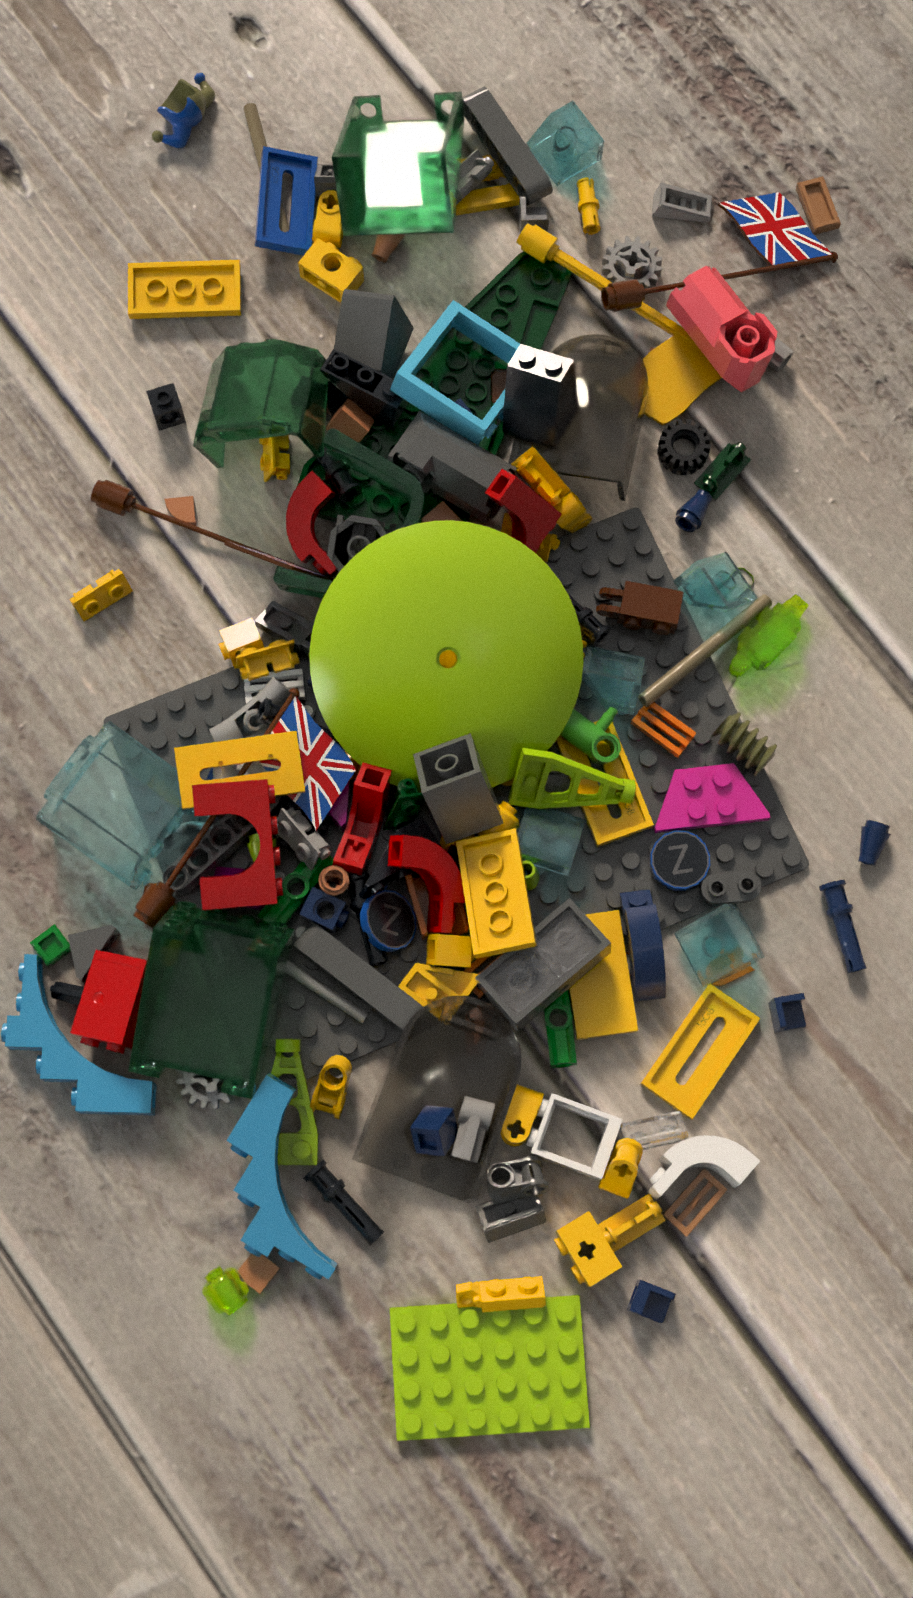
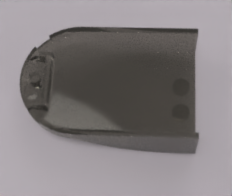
[508,334,649,501]
[352,996,522,1203]

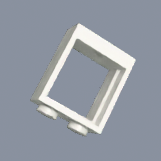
[526,1093,623,1181]

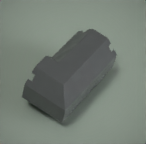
[388,411,518,524]
[327,515,397,572]

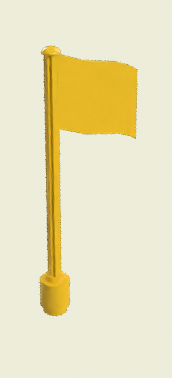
[516,223,722,426]

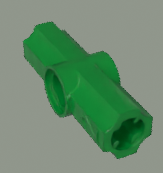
[257,855,333,933]
[544,990,577,1068]

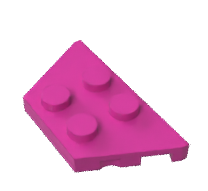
[654,763,770,833]

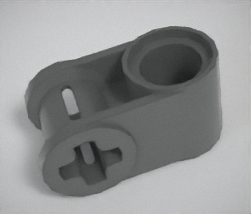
[487,1156,549,1202]

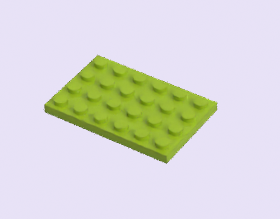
[390,1295,590,1441]

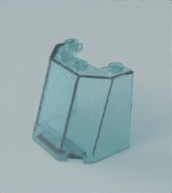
[36,721,194,890]

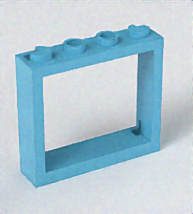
[390,300,520,445]

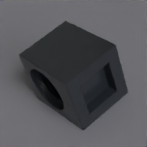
[146,383,186,431]

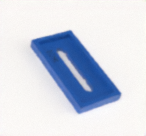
[255,146,318,256]

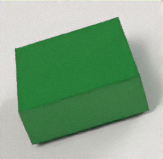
[30,924,71,968]

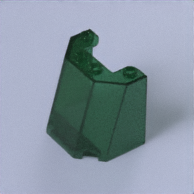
[193,339,328,468]

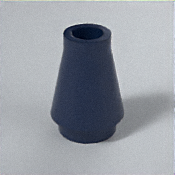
[675,490,712,532]
[858,820,891,866]

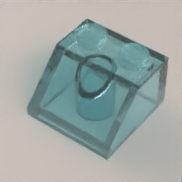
[526,100,604,186]
[518,807,586,876]
[674,904,765,987]

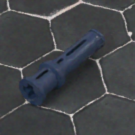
[819,880,867,973]

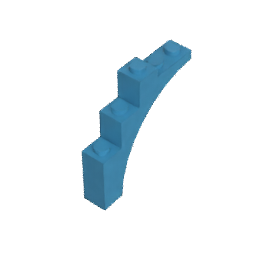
[1,954,157,1116]
[226,1073,337,1280]

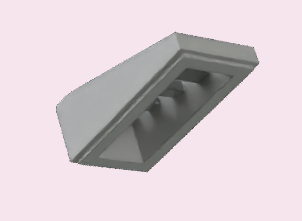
[652,183,712,222]

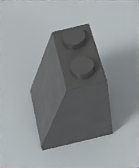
[334,289,414,379]
[413,733,504,844]

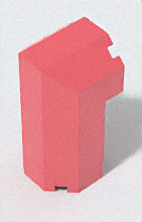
[666,266,778,393]

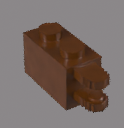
[596,581,684,635]

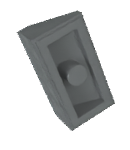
[475,1187,546,1243]

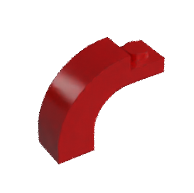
[286,471,339,576]
[333,762,392,876]
[387,835,465,933]

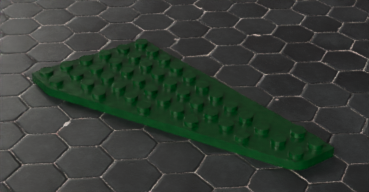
[297,251,576,530]

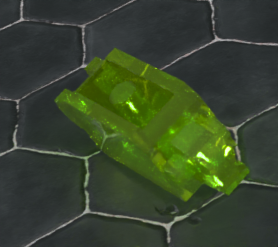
[728,594,809,678]

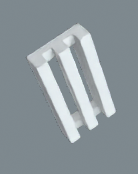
[244,669,306,704]

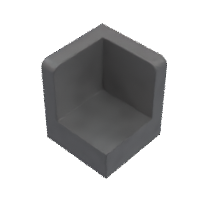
[518,196,549,233]

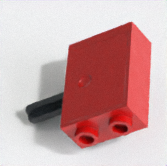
[50,950,162,1054]

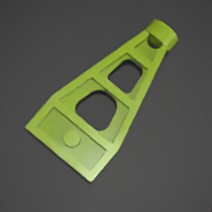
[508,748,636,809]
[271,1039,318,1165]

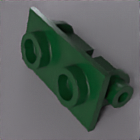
[694,442,751,501]
[383,778,425,831]

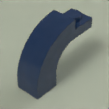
[620,889,666,1002]

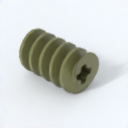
[711,712,777,776]

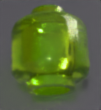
[202,1265,249,1316]

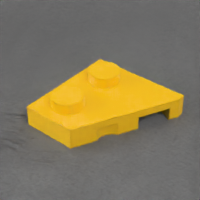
[398,963,479,1025]

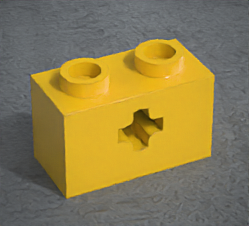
[554,1211,622,1287]

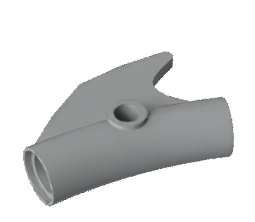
[209,677,291,742]

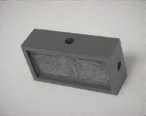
[475,898,611,1032]

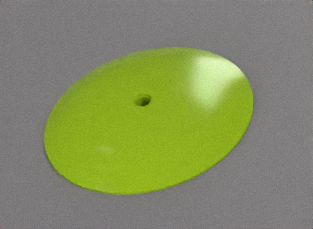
[309,520,583,793]

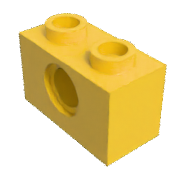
[298,238,364,303]

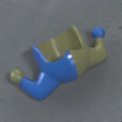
[152,73,215,148]

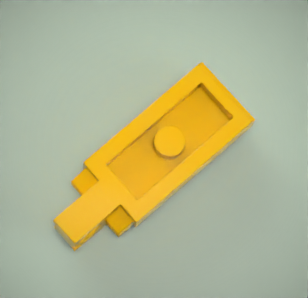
[456,1276,546,1312]

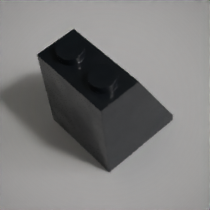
[502,344,580,449]

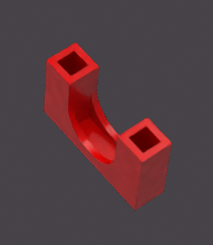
[485,469,562,553]
[192,779,283,910]

